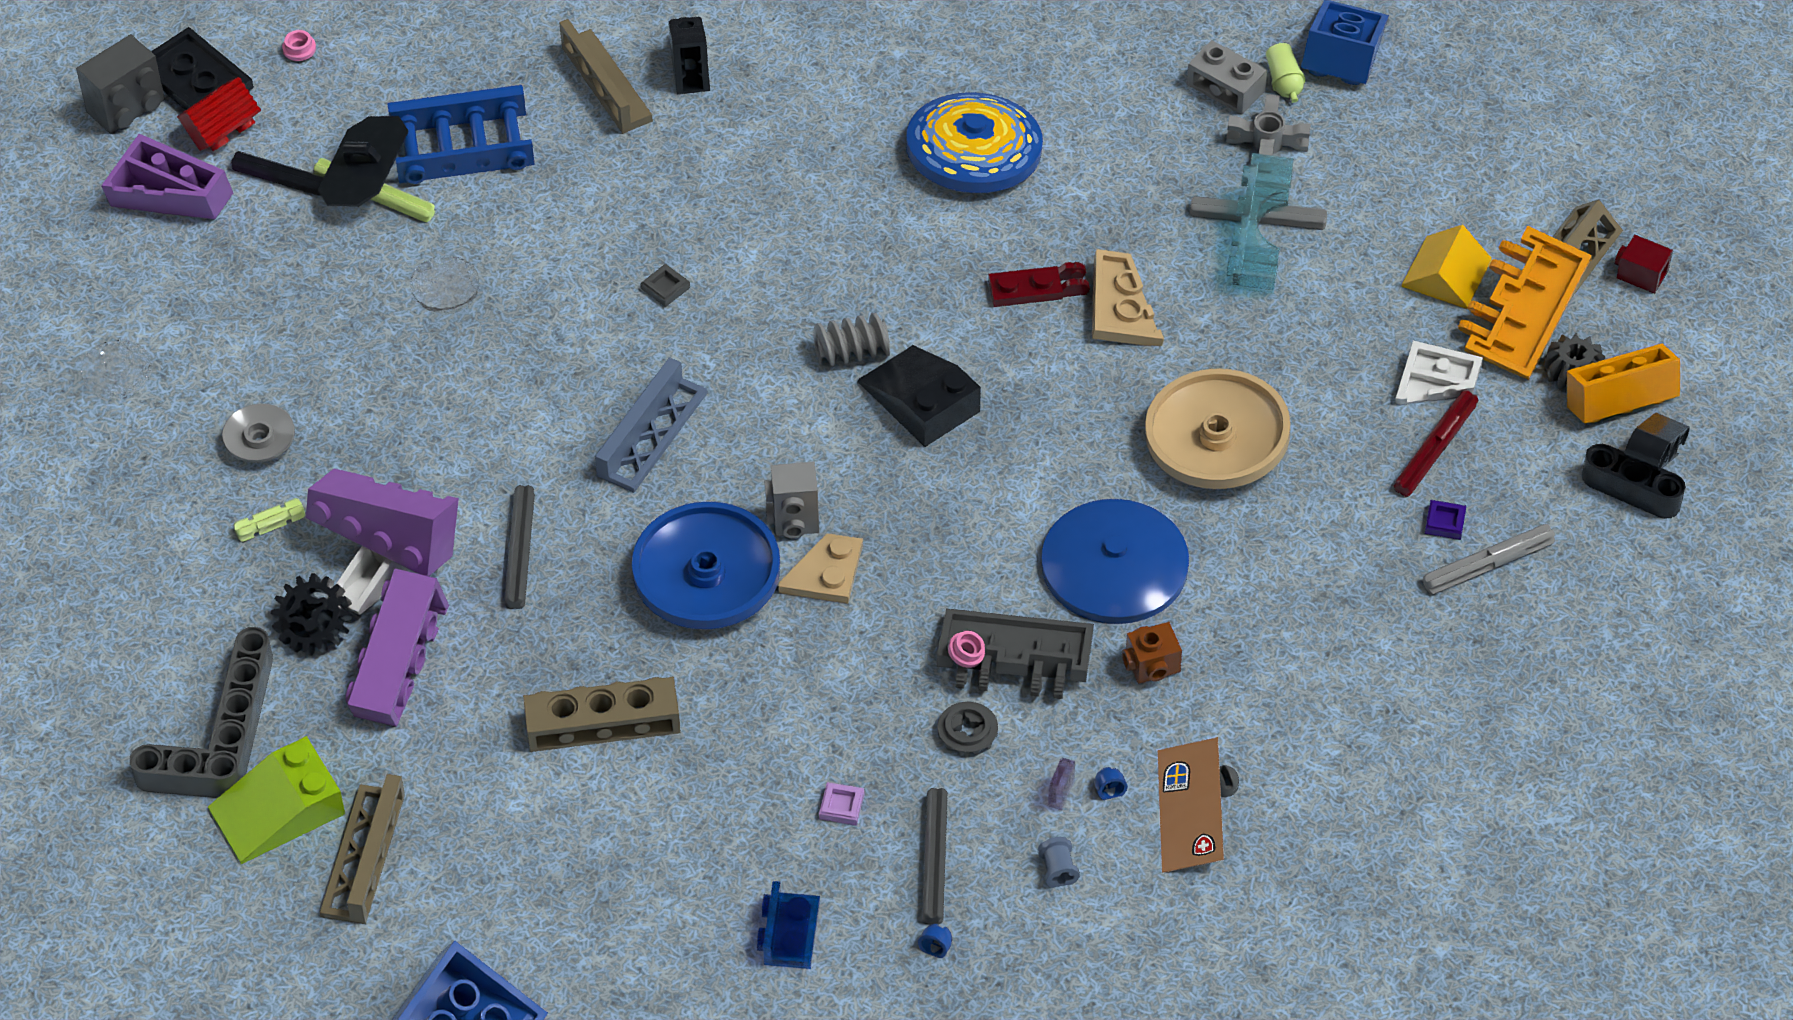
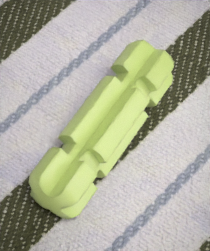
[234,498,305,542]

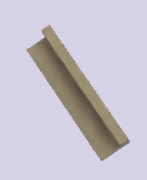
[559,19,653,134]
[1553,199,1623,297]
[320,774,405,924]

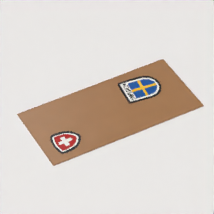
[1157,737,1224,873]

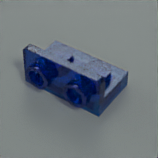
[757,881,820,969]

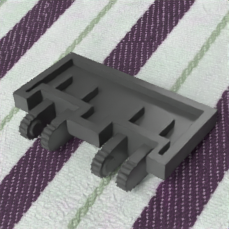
[937,608,1094,699]

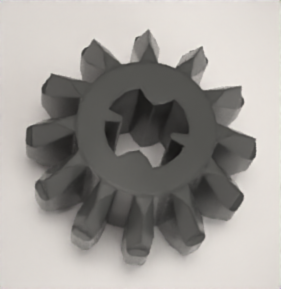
[1544,333,1605,390]

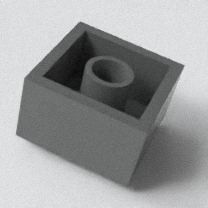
[76,34,165,134]

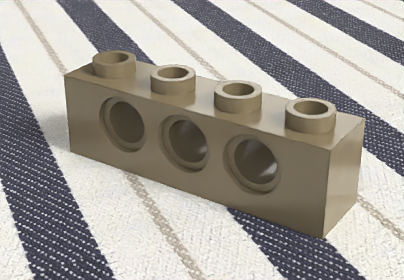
[523,677,681,752]

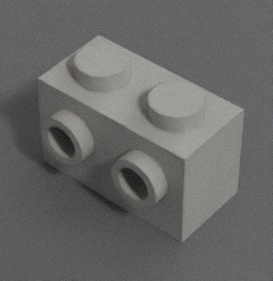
[1187,40,1267,115]
[764,461,819,538]

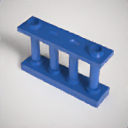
[387,85,535,184]

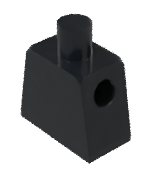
[668,17,710,95]

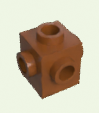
[1122,622,1182,684]

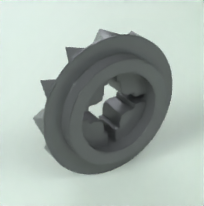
[938,702,998,756]

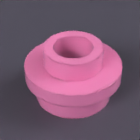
[282,30,316,61]
[948,631,985,668]

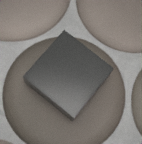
[641,264,690,307]

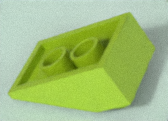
[208,736,345,864]

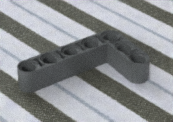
[129,627,273,798]

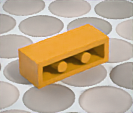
[1567,343,1680,424]

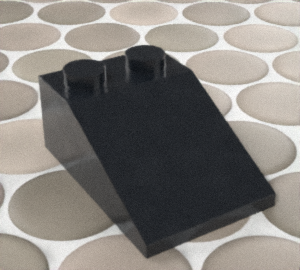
[858,345,981,447]

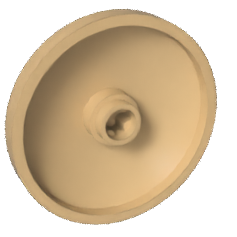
[1145,369,1290,489]

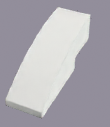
[327,546,406,615]

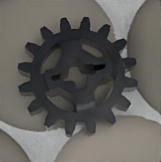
[271,573,353,656]

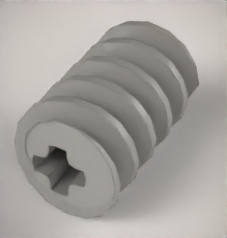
[813,313,890,367]

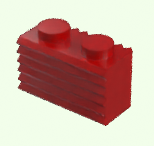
[177,77,261,151]

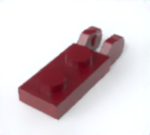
[988,261,1090,307]

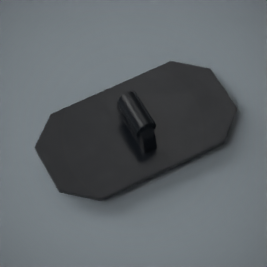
[318,116,409,207]

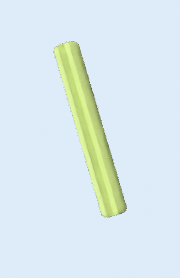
[314,158,435,222]

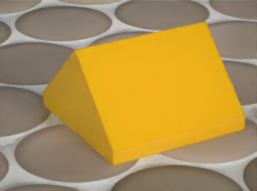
[1401,224,1492,309]

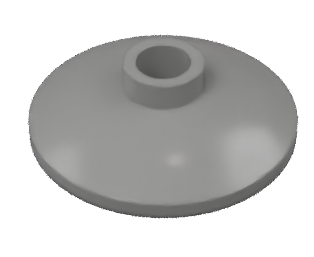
[222,404,295,463]

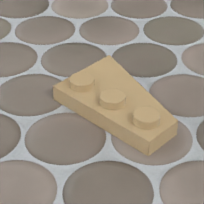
[1092,249,1164,346]

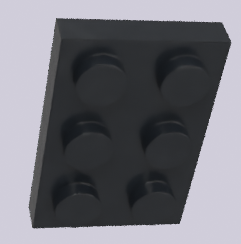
[151,27,254,110]

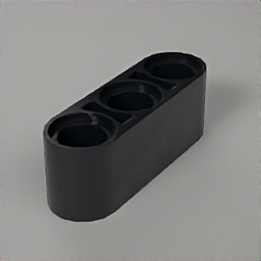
[1624,412,1690,471]
[1582,444,1686,519]

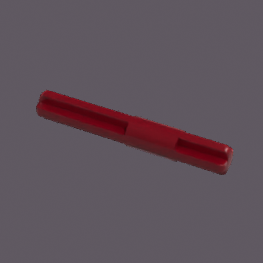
[1394,390,1479,497]

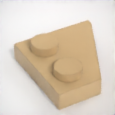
[778,533,863,604]

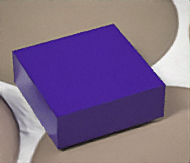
[1425,500,1467,540]

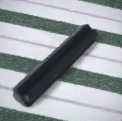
[231,151,324,196]

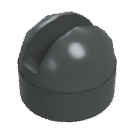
[1220,765,1239,797]

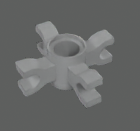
[1226,94,1311,173]

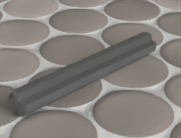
[504,485,535,609]
[922,788,948,925]

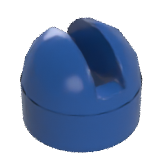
[1094,767,1128,800]
[918,924,952,958]

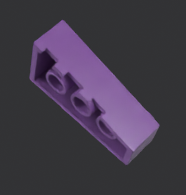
[306,468,459,576]
[346,568,449,727]

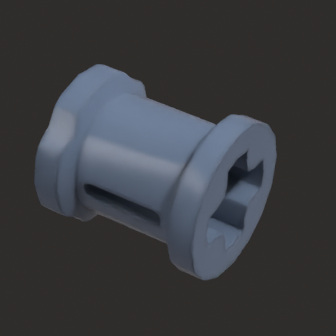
[1038,837,1080,888]

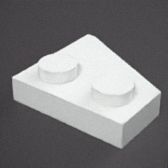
[1395,341,1483,405]

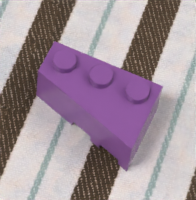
[101,134,233,219]

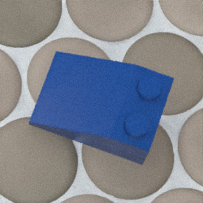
[1301,0,1389,85]

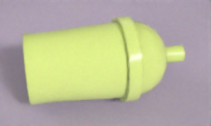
[1265,43,1305,103]

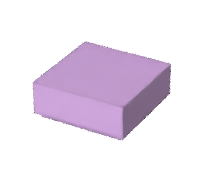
[819,782,865,826]

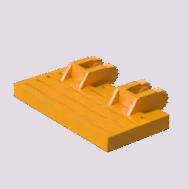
[1458,226,1592,380]

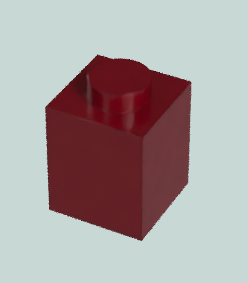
[1614,234,1673,294]

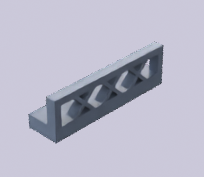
[595,357,707,493]

